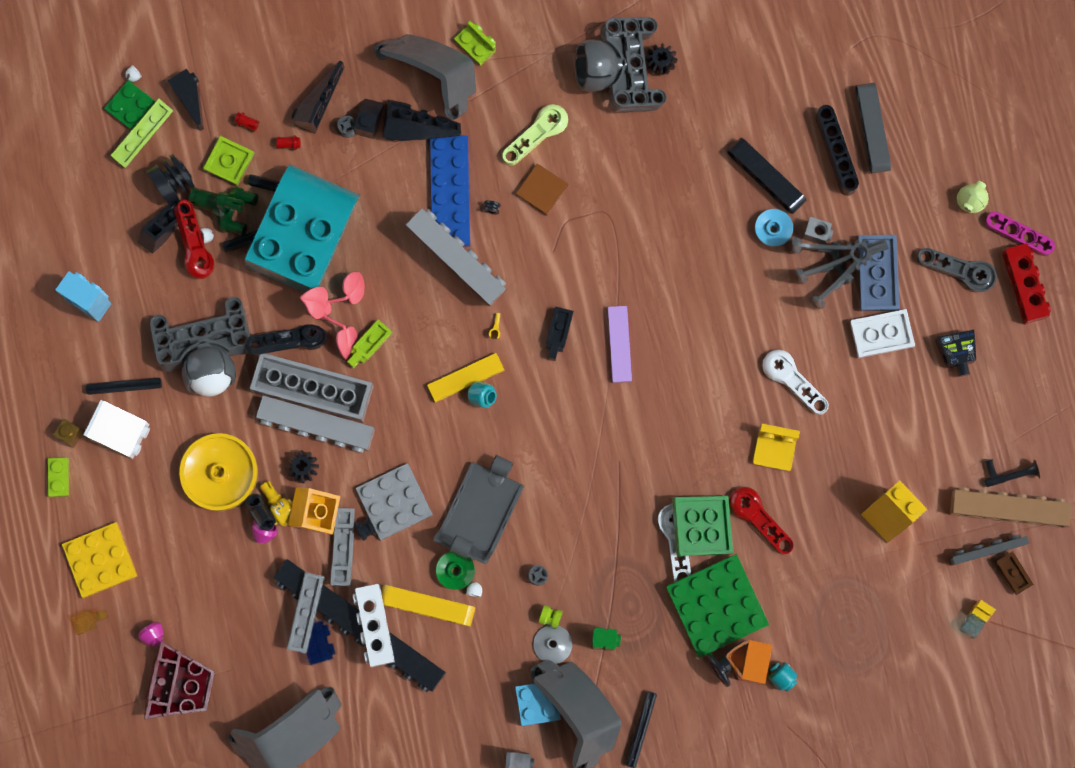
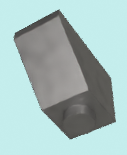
[506,752,534,768]

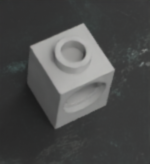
[803,217,834,245]

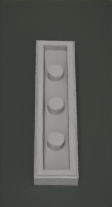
[287,572,325,654]

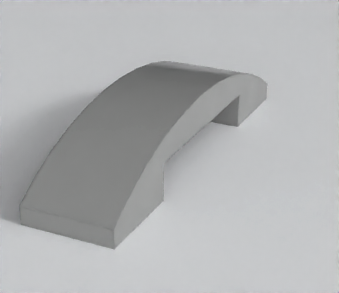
[331,508,355,586]

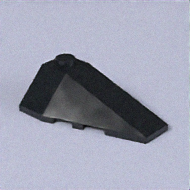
[292,61,345,134]
[383,99,461,141]

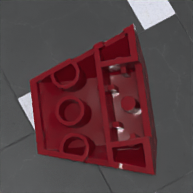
[144,641,215,719]

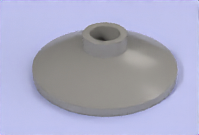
[533,625,572,664]

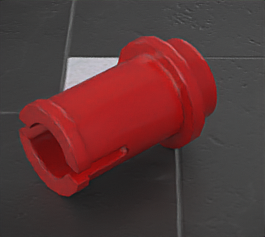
[234,112,260,132]
[277,135,301,150]

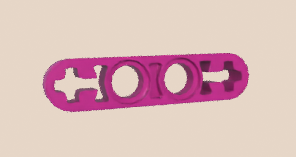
[985,212,1055,256]

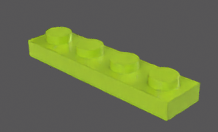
[110,99,173,168]

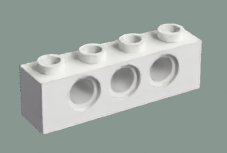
[353,584,395,667]

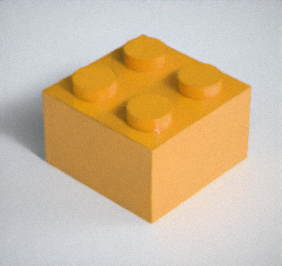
[288,487,340,534]

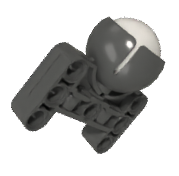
[150,297,252,397]

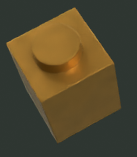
[53,419,84,448]

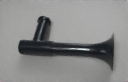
[984,459,1040,487]

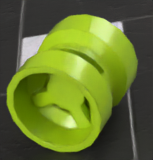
[538,605,563,629]

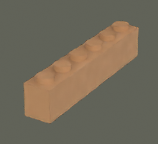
[950,487,1072,528]

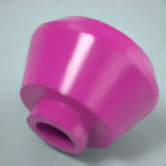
[252,521,278,544]
[138,622,164,647]

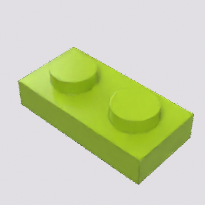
[48,457,69,497]

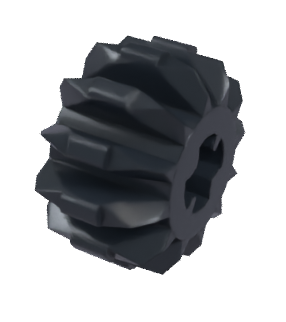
[645,43,678,76]
[286,450,319,484]

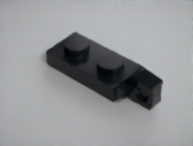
[546,306,574,361]

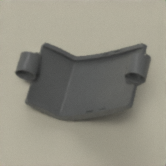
[374,34,476,120]
[433,455,524,564]
[531,660,621,768]
[228,687,341,768]

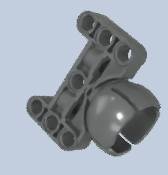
[575,17,667,112]

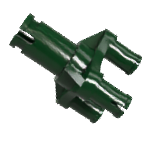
[189,187,259,236]

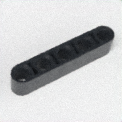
[816,105,859,196]
[727,138,807,214]

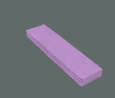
[608,306,632,383]

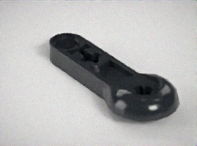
[246,324,327,355]

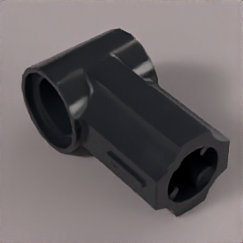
[245,494,276,531]

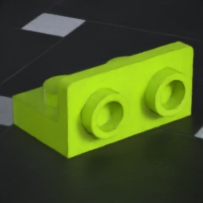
[454,20,496,66]

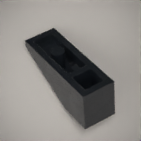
[168,68,204,131]
[138,198,188,254]

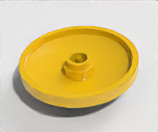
[179,433,258,511]

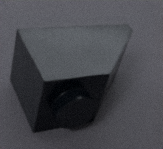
[354,99,384,139]

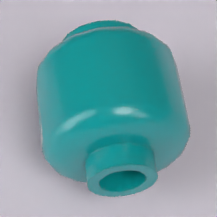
[468,381,497,408]
[768,662,797,692]

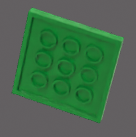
[666,554,769,658]

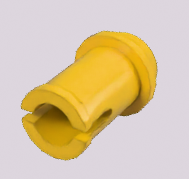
[260,481,282,506]

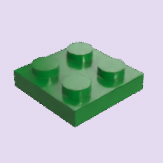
[104,80,156,130]

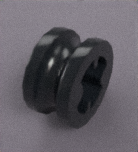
[483,200,501,215]

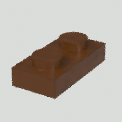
[995,551,1034,595]

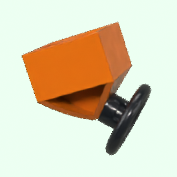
[706,640,773,687]

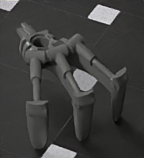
[792,237,889,309]

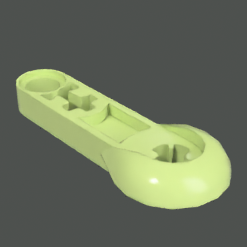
[503,104,568,166]

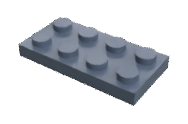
[858,235,900,311]

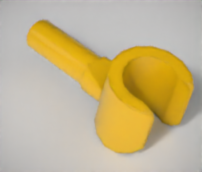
[489,313,501,339]

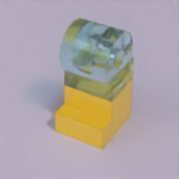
[960,600,996,639]

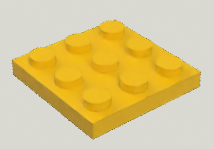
[62,522,138,599]

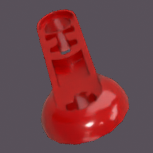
[174,200,215,279]
[729,487,794,555]

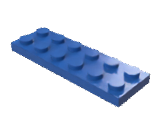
[430,135,470,247]

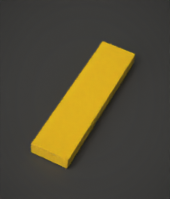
[427,353,505,403]

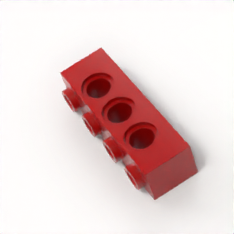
[1002,243,1051,325]

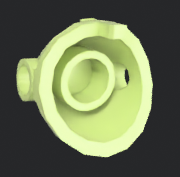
[956,181,989,213]

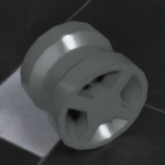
[337,116,356,138]
[529,565,548,586]

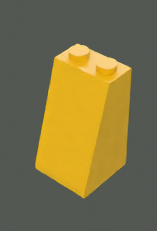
[861,480,927,543]

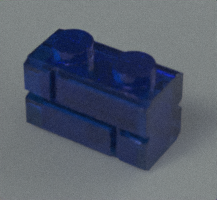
[307,621,336,666]

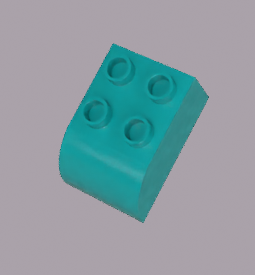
[245,164,360,293]

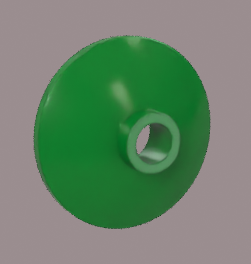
[436,552,475,590]

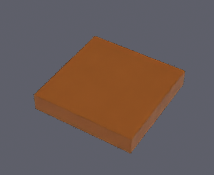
[516,163,568,215]

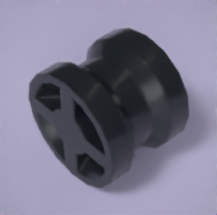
[355,517,377,541]

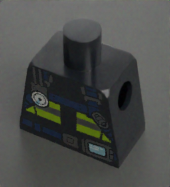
[935,329,976,377]

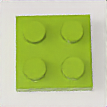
[203,136,255,186]

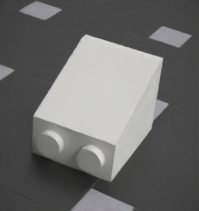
[84,400,150,459]

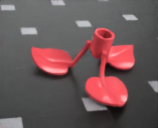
[300,272,365,360]

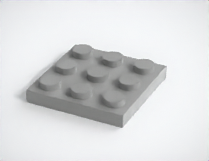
[356,463,433,541]

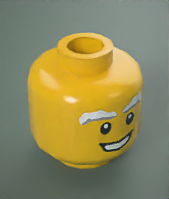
[270,498,293,527]

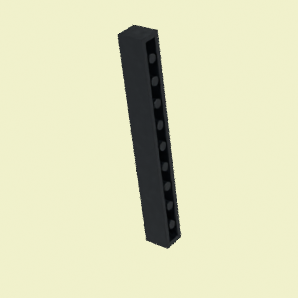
[273,559,446,692]

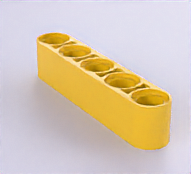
[381,585,475,627]

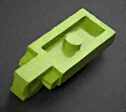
[347,320,393,369]

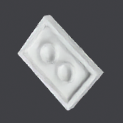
[850,309,915,358]

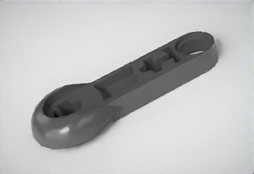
[917,248,997,292]

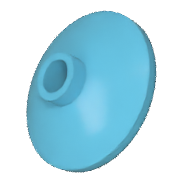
[755,209,793,246]

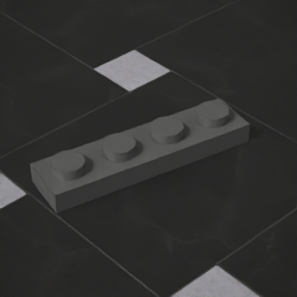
[949,534,1029,566]

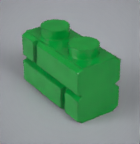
[592,628,621,651]

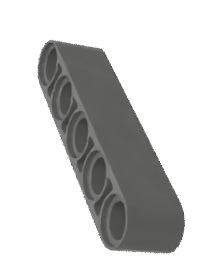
[855,82,891,174]

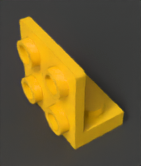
[753,424,800,471]

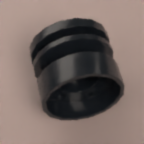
[146,154,195,204]

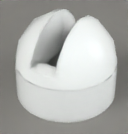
[125,65,142,82]
[200,228,214,243]
[466,582,482,597]

